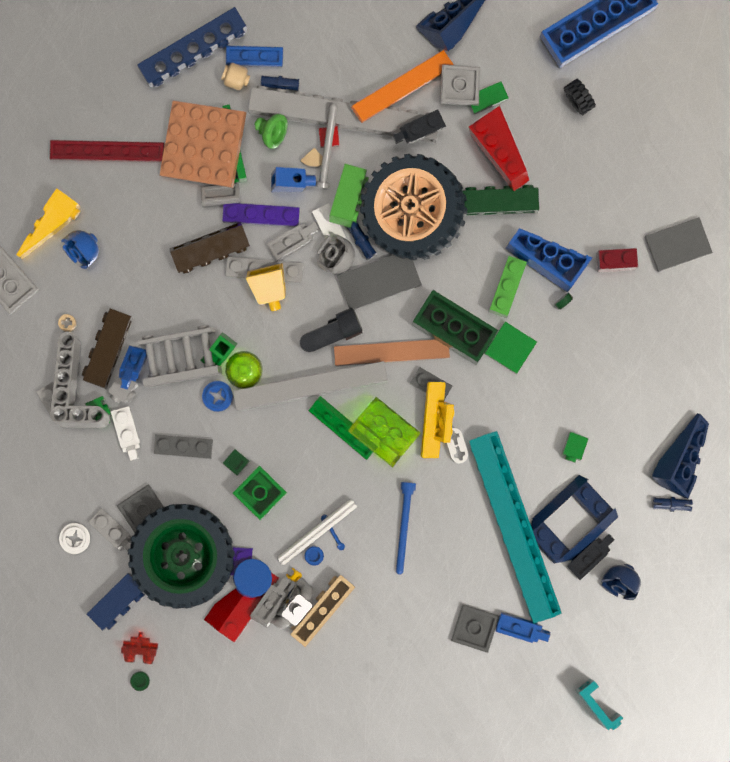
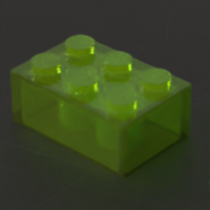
[348,397,421,467]

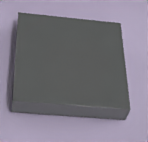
[451,604,500,653]

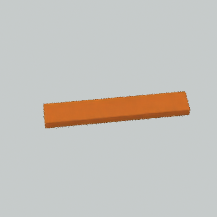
[351,50,454,123]

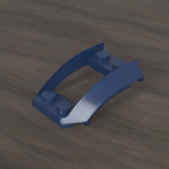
[531,475,618,564]

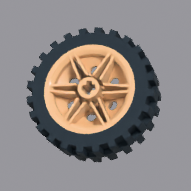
[360,154,467,260]

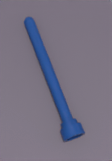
[396,482,416,575]

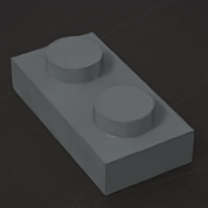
[410,367,453,401]

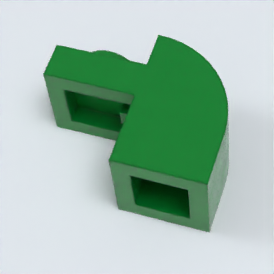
[200,332,238,366]

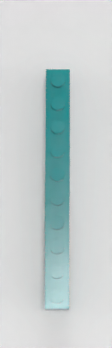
[469,431,562,623]

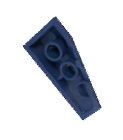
[416,0,485,51]

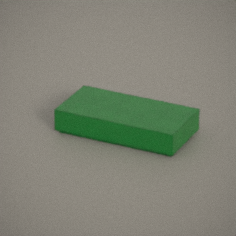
[470,81,509,114]

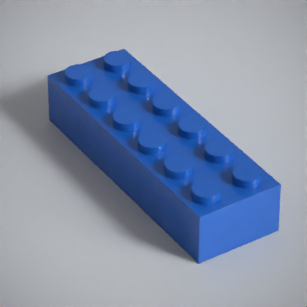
[540,0,658,68]

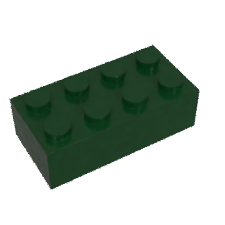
[412,290,498,365]

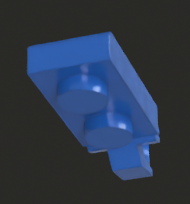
[119,345,147,389]
[496,612,551,643]

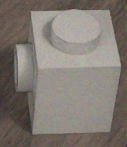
[108,376,138,404]

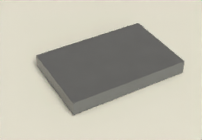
[645,217,713,272]

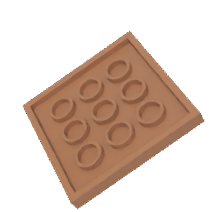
[159,101,246,188]

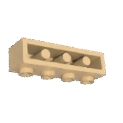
[290,575,355,647]

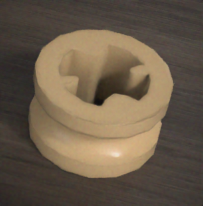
[58,314,76,332]

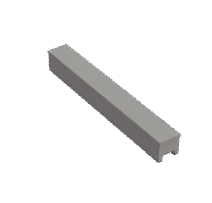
[233,361,388,411]

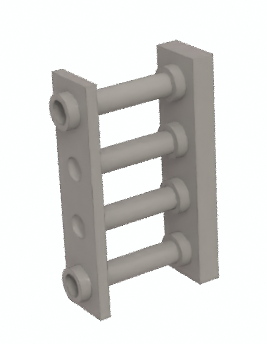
[137,325,222,388]

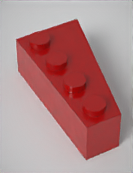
[468,105,530,191]

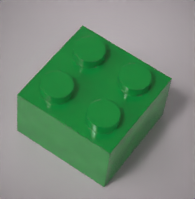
[233,465,288,521]

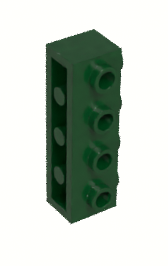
[462,185,539,216]

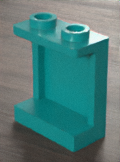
[575,679,623,730]

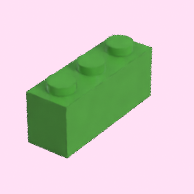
[329,164,369,228]
[488,256,527,318]

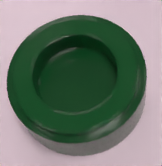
[554,292,573,310]
[130,671,150,691]

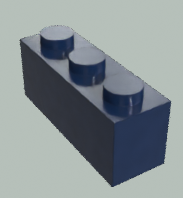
[86,573,145,631]

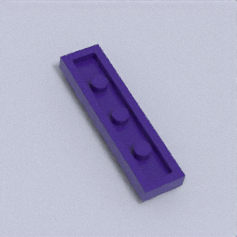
[222,203,300,227]

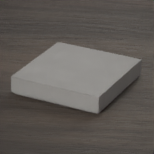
[440,65,480,106]

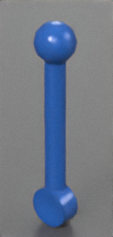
[321,514,345,550]

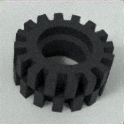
[563,78,596,116]

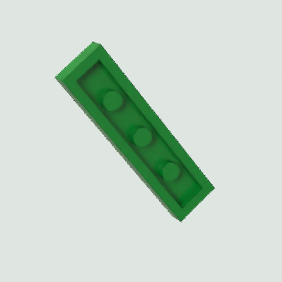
[309,396,379,460]

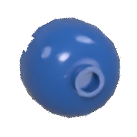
[61,230,99,269]

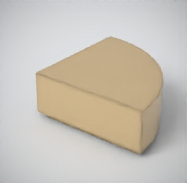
[300,148,323,167]

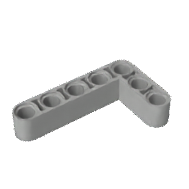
[50,331,110,428]

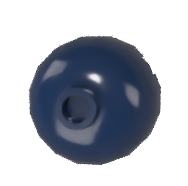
[601,564,641,600]

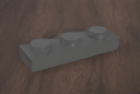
[154,434,213,459]

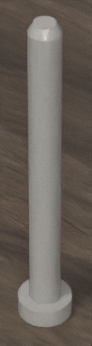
[316,103,338,188]

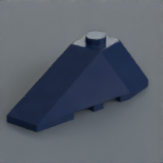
[652,413,709,499]

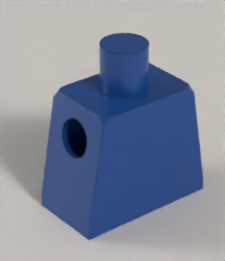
[271,167,316,192]

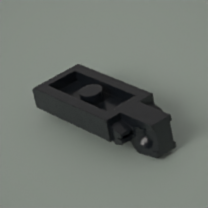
[393,109,446,144]
[567,534,615,580]

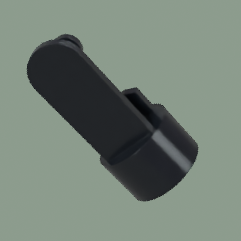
[300,307,363,352]

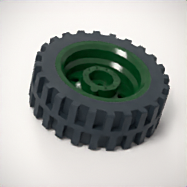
[128,504,235,609]

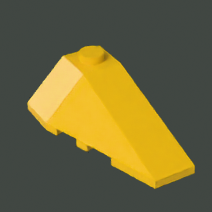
[16,188,81,259]

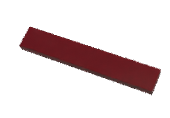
[50,140,165,162]

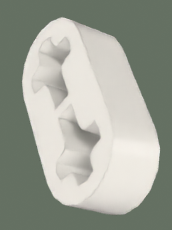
[447,428,468,464]

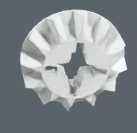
[59,523,90,554]

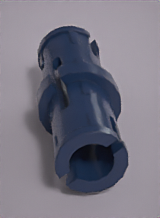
[261,75,299,91]
[347,221,377,260]
[652,497,693,512]

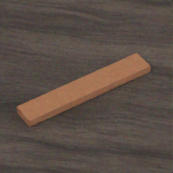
[334,339,450,366]

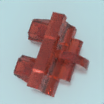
[121,632,159,664]

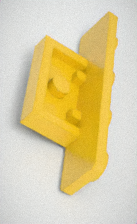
[421,382,454,458]

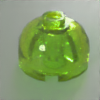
[225,351,263,389]

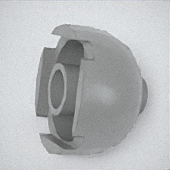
[317,234,355,274]

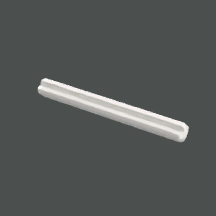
[277,499,357,565]

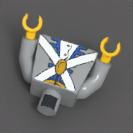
[271,568,313,629]

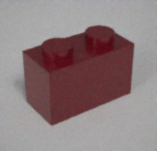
[596,248,638,272]

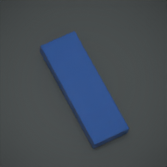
[226,46,283,67]

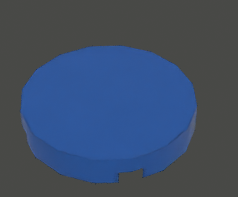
[233,559,272,598]

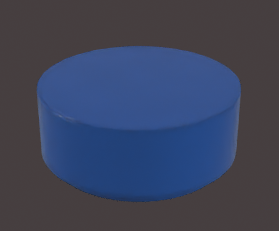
[305,546,324,566]

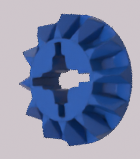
[202,381,233,412]

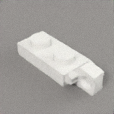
[111,406,140,461]

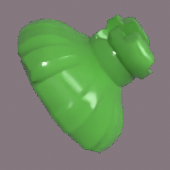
[254,114,288,149]

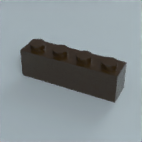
[169,222,250,274]
[81,308,133,389]

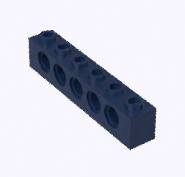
[137,7,248,88]

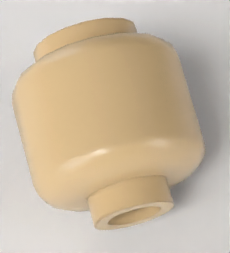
[221,63,250,90]

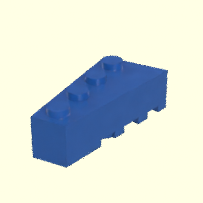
[505,228,593,293]

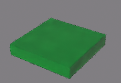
[485,321,537,374]

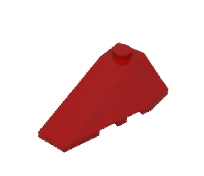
[204,572,279,642]

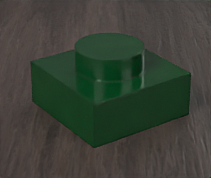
[223,449,250,476]

